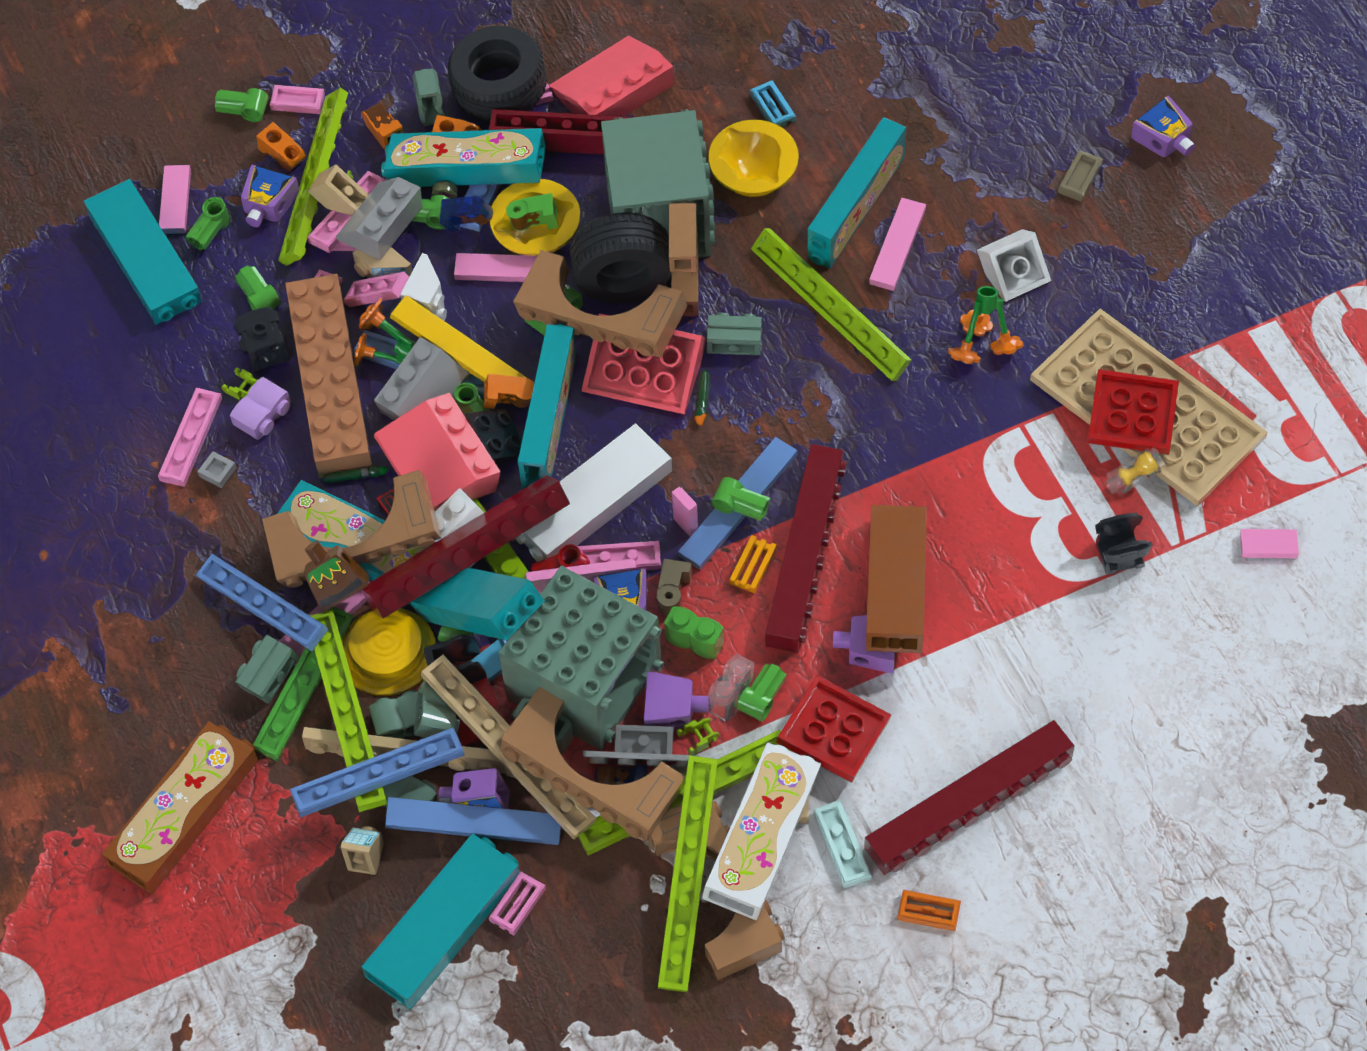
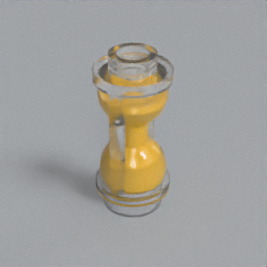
[1105,447,1166,497]

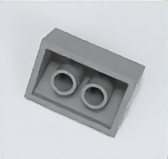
[336,177,422,260]
[374,337,469,421]

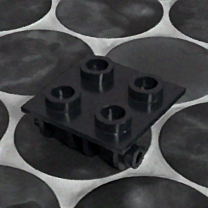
[466,408,522,464]

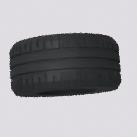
[448,26,547,121]
[570,212,672,303]

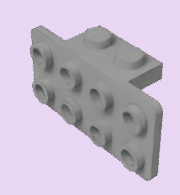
[583,725,700,768]

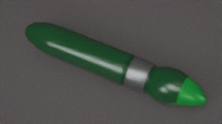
[322,465,388,483]

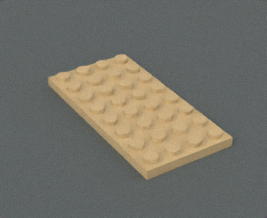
[1030,309,1268,506]

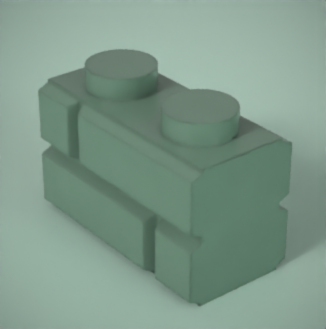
[707,313,762,355]
[235,635,299,704]

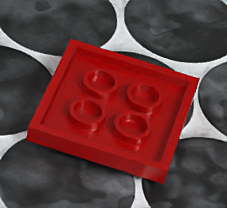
[1087,369,1179,455]
[776,675,892,783]

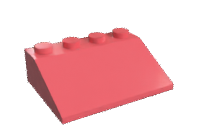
[549,35,674,116]
[582,313,706,415]
[374,393,500,512]

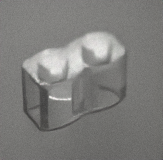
[708,654,755,721]

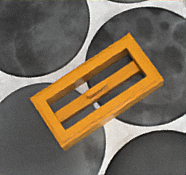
[729,535,777,594]

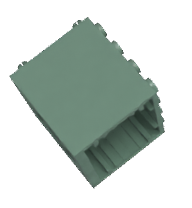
[601,109,715,258]
[499,565,664,751]

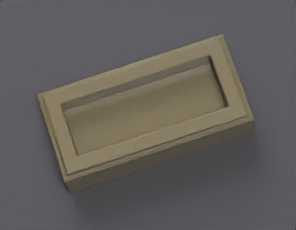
[1058,150,1103,202]

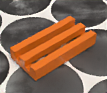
[897,890,961,931]

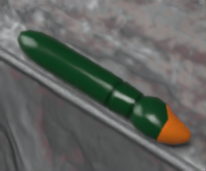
[694,369,710,426]

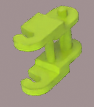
[222,367,259,400]
[676,718,720,755]

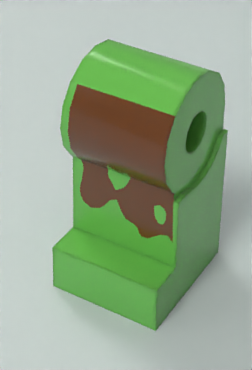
[506,193,559,231]

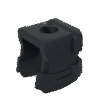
[233,307,290,373]
[1095,513,1152,575]
[424,634,487,684]

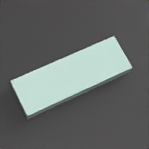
[813,800,872,889]

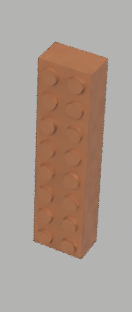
[285,274,372,478]

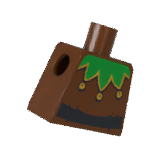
[304,541,369,613]

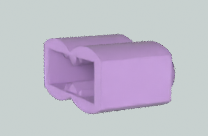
[230,377,291,440]

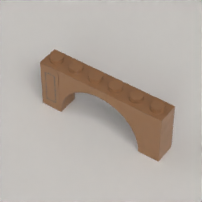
[513,250,687,358]
[262,470,441,588]
[500,687,686,841]
[648,801,785,980]

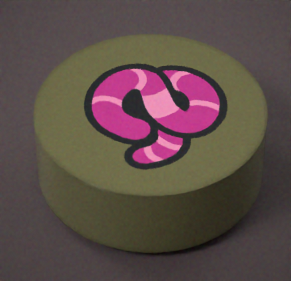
[432,181,458,202]

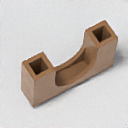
[669,202,699,316]

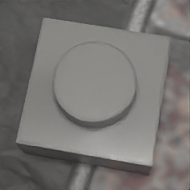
[197,451,237,488]

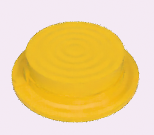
[709,120,799,197]
[490,179,580,256]
[342,608,436,696]

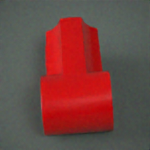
[531,544,590,572]

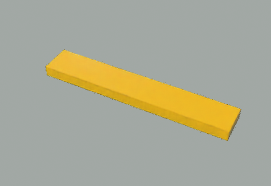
[390,295,527,383]

